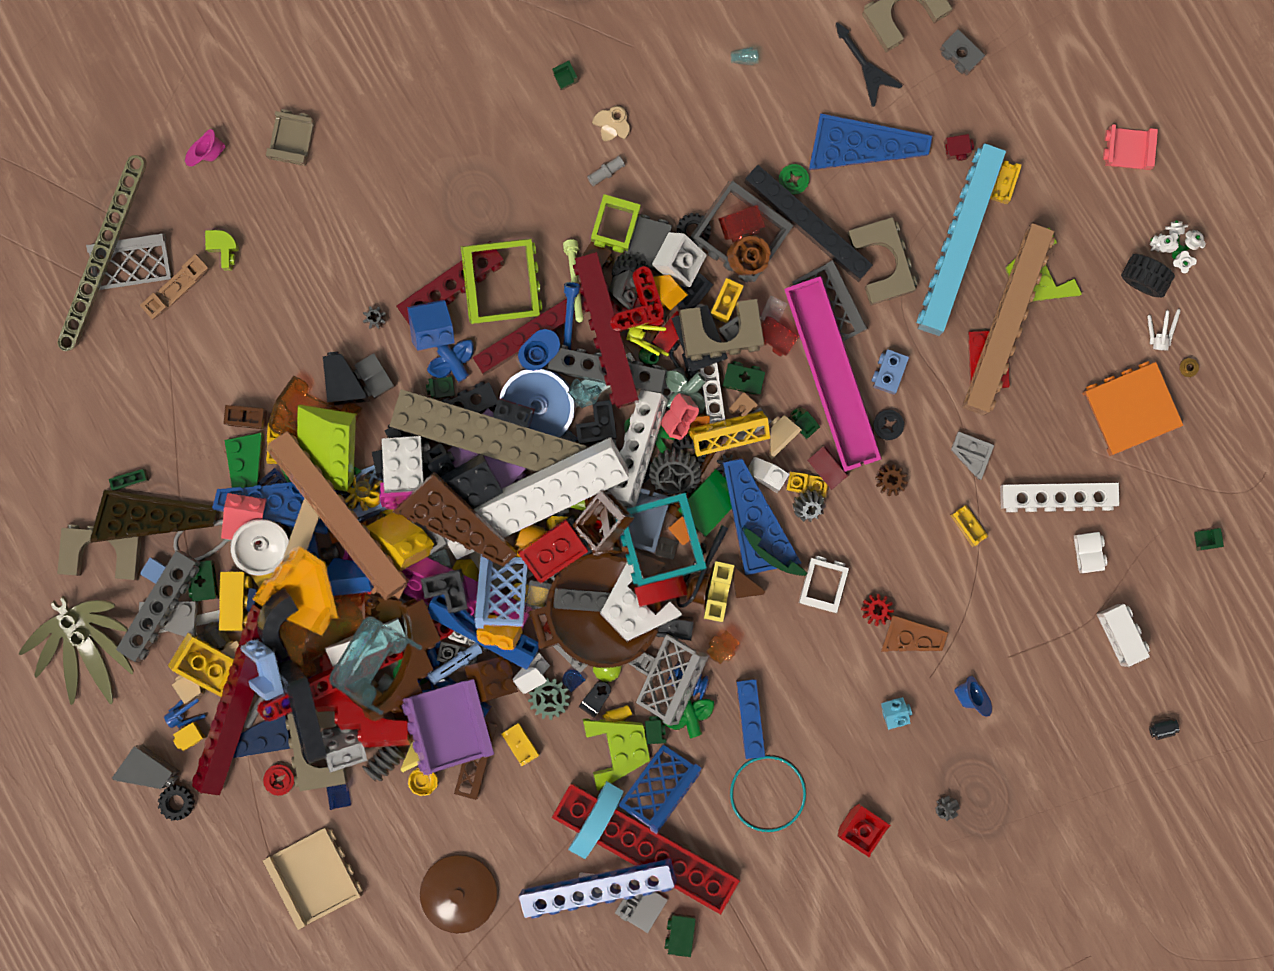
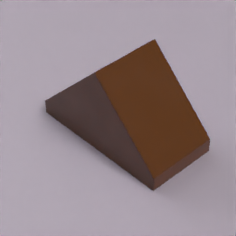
[733,568,766,598]

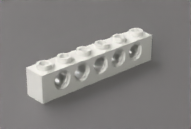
[608,390,668,507]
[1000,483,1119,512]

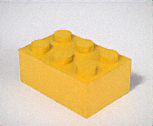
[219,572,253,631]

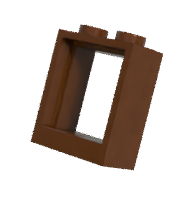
[573,490,634,553]

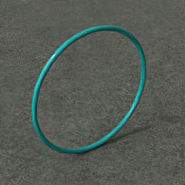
[730,756,806,832]

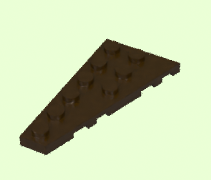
[90,490,218,543]

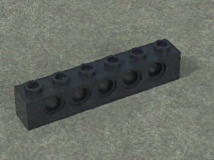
[384,381,498,441]

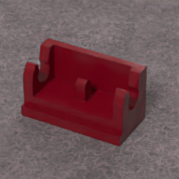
[807,446,849,490]

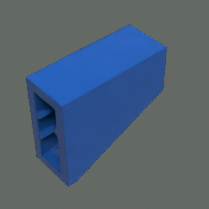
[326,558,374,596]

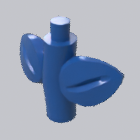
[427,340,474,383]

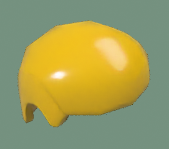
[408,768,438,796]

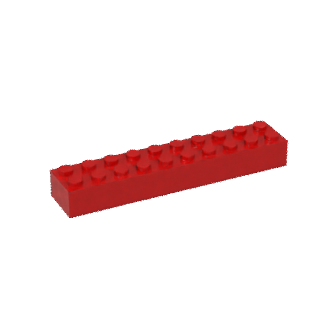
[551,782,740,915]

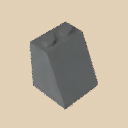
[112,744,179,789]

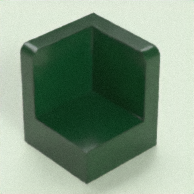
[552,61,578,90]
[1194,528,1224,551]

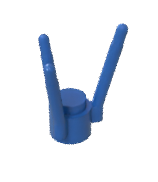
[164,698,206,728]

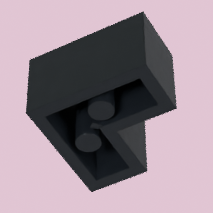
[576,400,617,445]
[421,568,471,613]

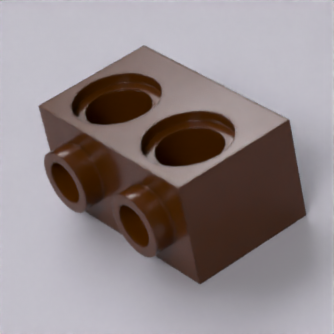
[223,405,267,429]

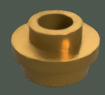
[1179,358,1199,377]

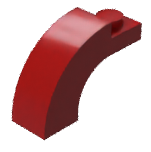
[634,576,688,607]

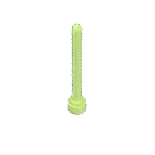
[563,239,584,322]

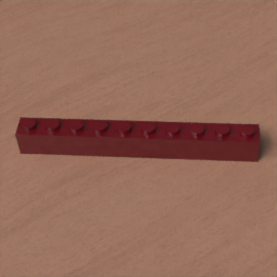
[192,604,270,796]

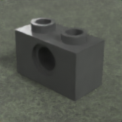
[940,29,985,76]

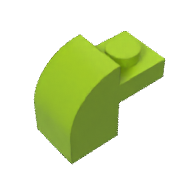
[205,230,239,271]

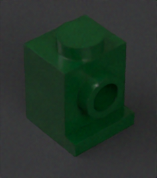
[645,716,666,744]

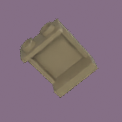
[266,109,315,166]

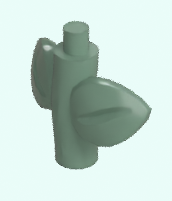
[665,371,707,413]

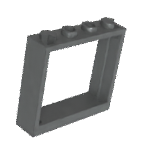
[690,181,793,283]

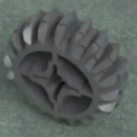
[649,448,701,496]

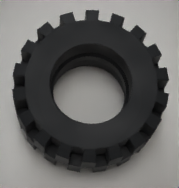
[1121,254,1175,298]

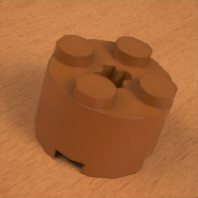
[727,236,771,276]

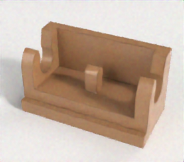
[728,392,758,417]

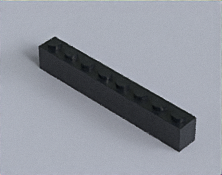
[744,165,873,282]

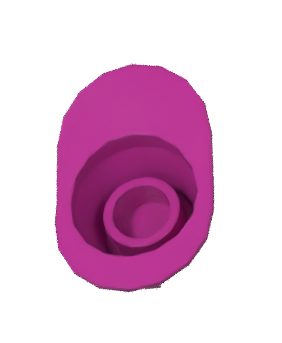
[185,129,225,167]

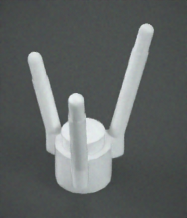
[1147,309,1181,351]

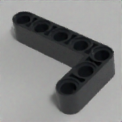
[277,659,327,764]

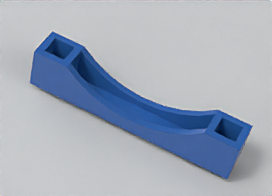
[427,594,539,670]

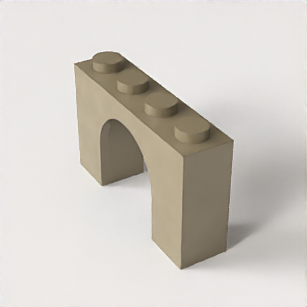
[862,0,952,53]
[847,217,917,306]
[679,299,764,361]
[57,525,142,580]
[285,710,348,791]

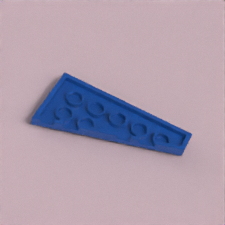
[809,113,932,170]
[723,458,801,575]
[212,482,337,534]

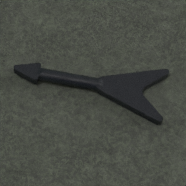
[835,22,902,107]

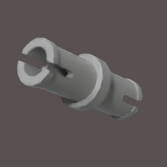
[587,156,625,187]

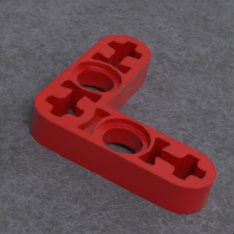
[610,266,664,331]

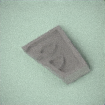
[139,602,198,637]

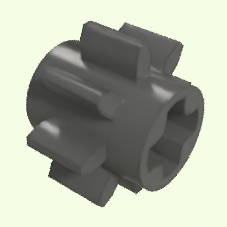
[363,306,386,329]
[935,795,960,821]

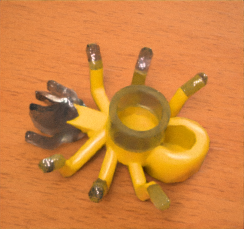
[336,471,383,511]

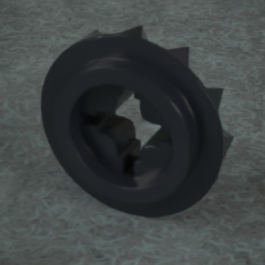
[873,410,904,440]

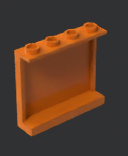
[1082,361,1184,456]

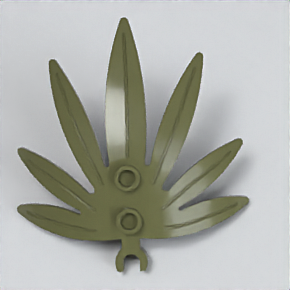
[19,596,134,705]

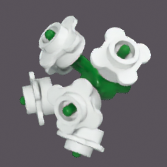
[1150,220,1206,273]

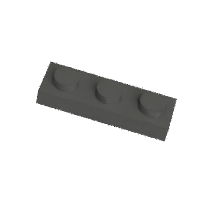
[553,588,610,612]

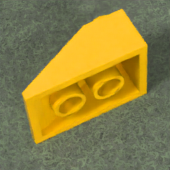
[366,512,434,571]
[168,632,234,697]

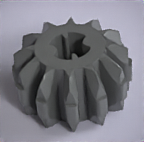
[792,489,826,522]

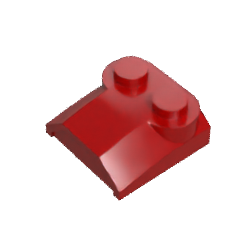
[837,804,891,858]

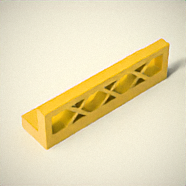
[689,411,770,456]

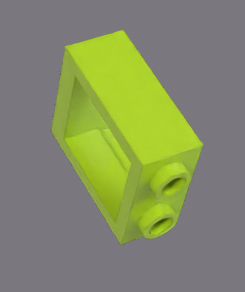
[591,194,641,253]

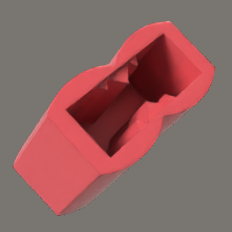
[661,393,699,440]

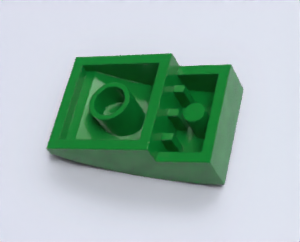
[677,469,732,537]

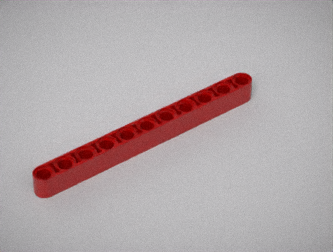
[257,620,454,721]

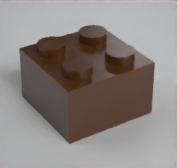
[465,656,518,703]

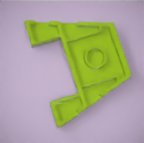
[1005,227,1082,302]
[582,718,650,791]

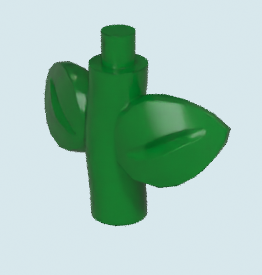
[663,699,715,739]

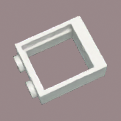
[798,556,849,613]

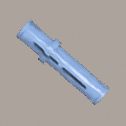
[428,643,483,685]

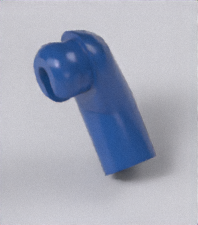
[427,641,441,667]

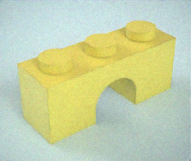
[704,561,734,622]

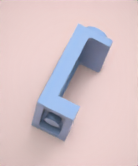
[241,640,284,701]

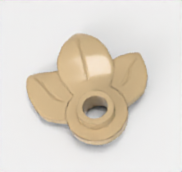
[592,106,630,141]

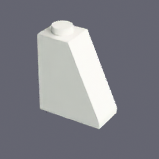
[748,457,789,493]

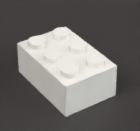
[382,436,424,493]
[1097,604,1150,667]

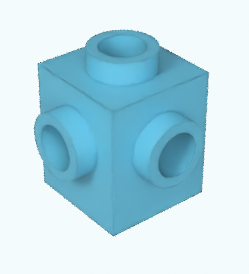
[881,697,912,730]

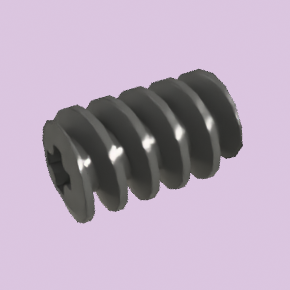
[362,746,405,782]

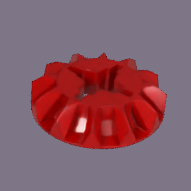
[263,765,294,796]

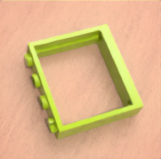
[461,238,542,324]

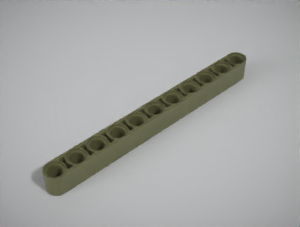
[57,155,147,351]

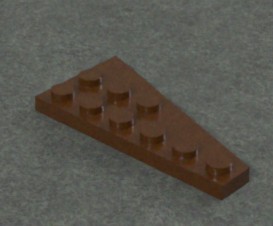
[393,472,517,567]

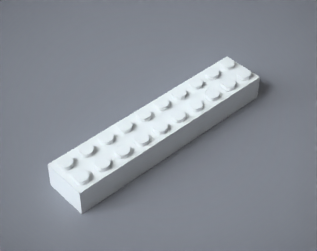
[443,437,629,559]

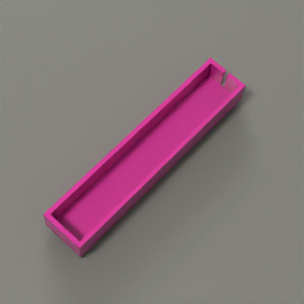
[784,276,882,472]

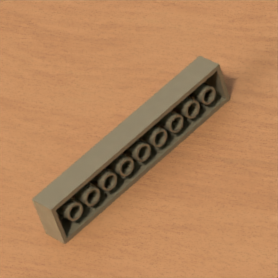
[390,389,586,472]

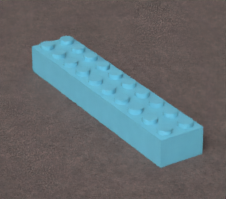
[916,143,1006,336]

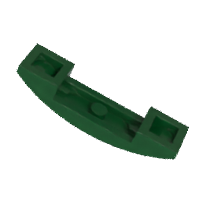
[742,526,808,576]

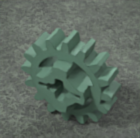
[528,678,570,720]

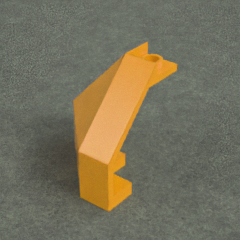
[252,546,338,635]

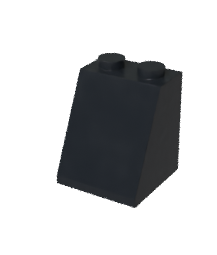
[322,352,370,406]

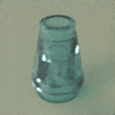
[731,47,759,66]

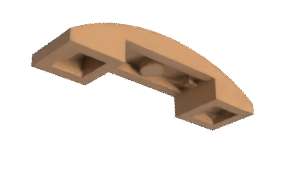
[140,254,209,320]

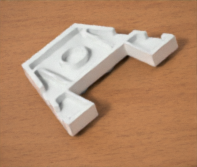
[600,563,682,641]

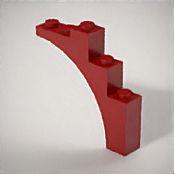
[313,651,410,748]

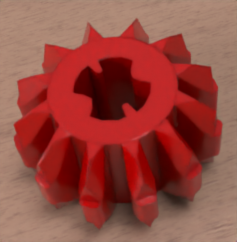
[861,594,894,626]

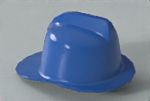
[518,329,560,371]
[954,676,992,717]

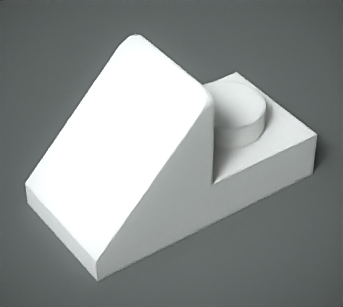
[513,652,550,694]

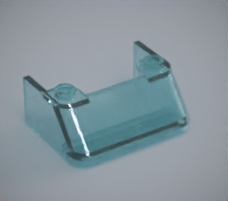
[329,617,422,715]

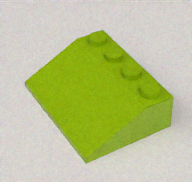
[297,405,356,492]

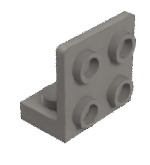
[321,726,367,772]

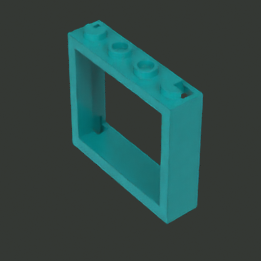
[615,493,706,587]

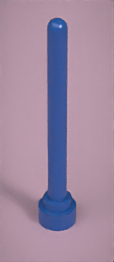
[563,282,580,366]

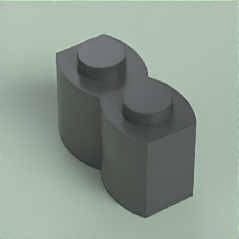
[354,353,394,398]

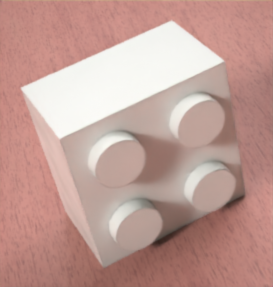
[652,232,707,287]

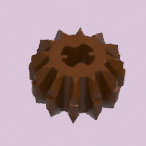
[875,464,908,497]

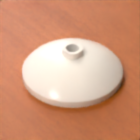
[231,519,289,575]

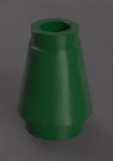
[639,346,659,365]

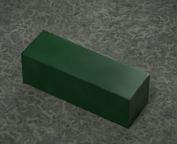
[109,469,149,491]

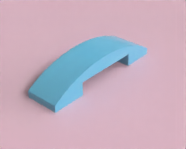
[568,781,624,859]

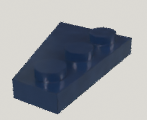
[233,715,290,758]

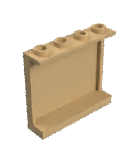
[263,827,363,930]

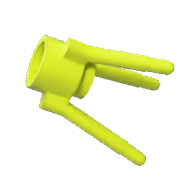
[626,325,669,356]

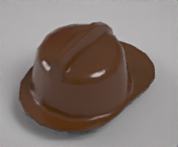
[687,564,714,610]

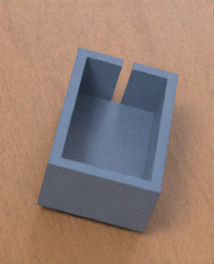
[620,489,669,553]

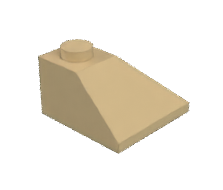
[769,415,801,459]

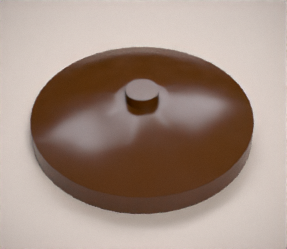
[420,855,497,933]

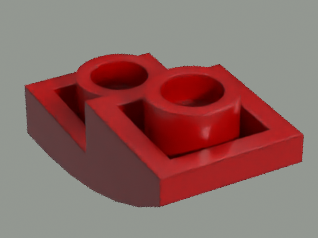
[653,311,679,353]

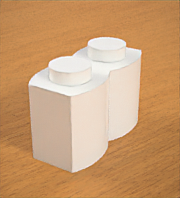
[1074,532,1107,573]

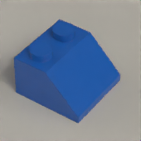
[407,300,455,351]

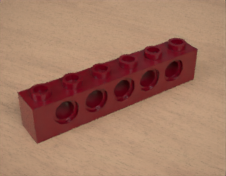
[396,241,504,325]

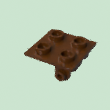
[365,594,402,632]

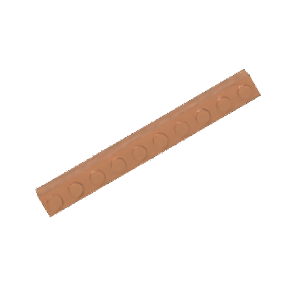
[267,432,406,601]

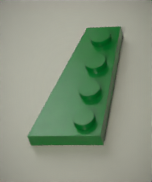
[224,433,263,488]

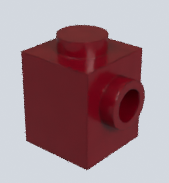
[944,134,974,161]

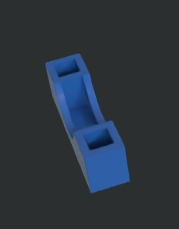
[736,679,765,759]

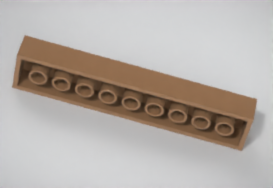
[962,223,1055,415]

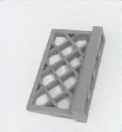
[86,234,172,290]
[636,634,709,726]

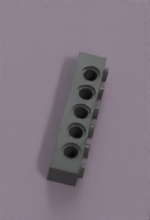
[548,345,665,393]
[116,550,200,662]

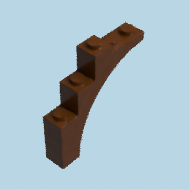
[362,597,441,721]

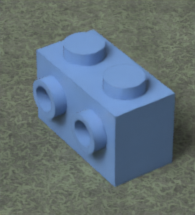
[871,349,909,395]

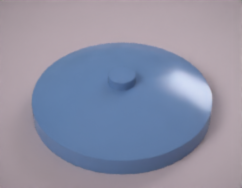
[500,368,576,437]

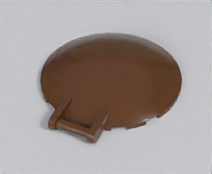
[528,553,661,668]

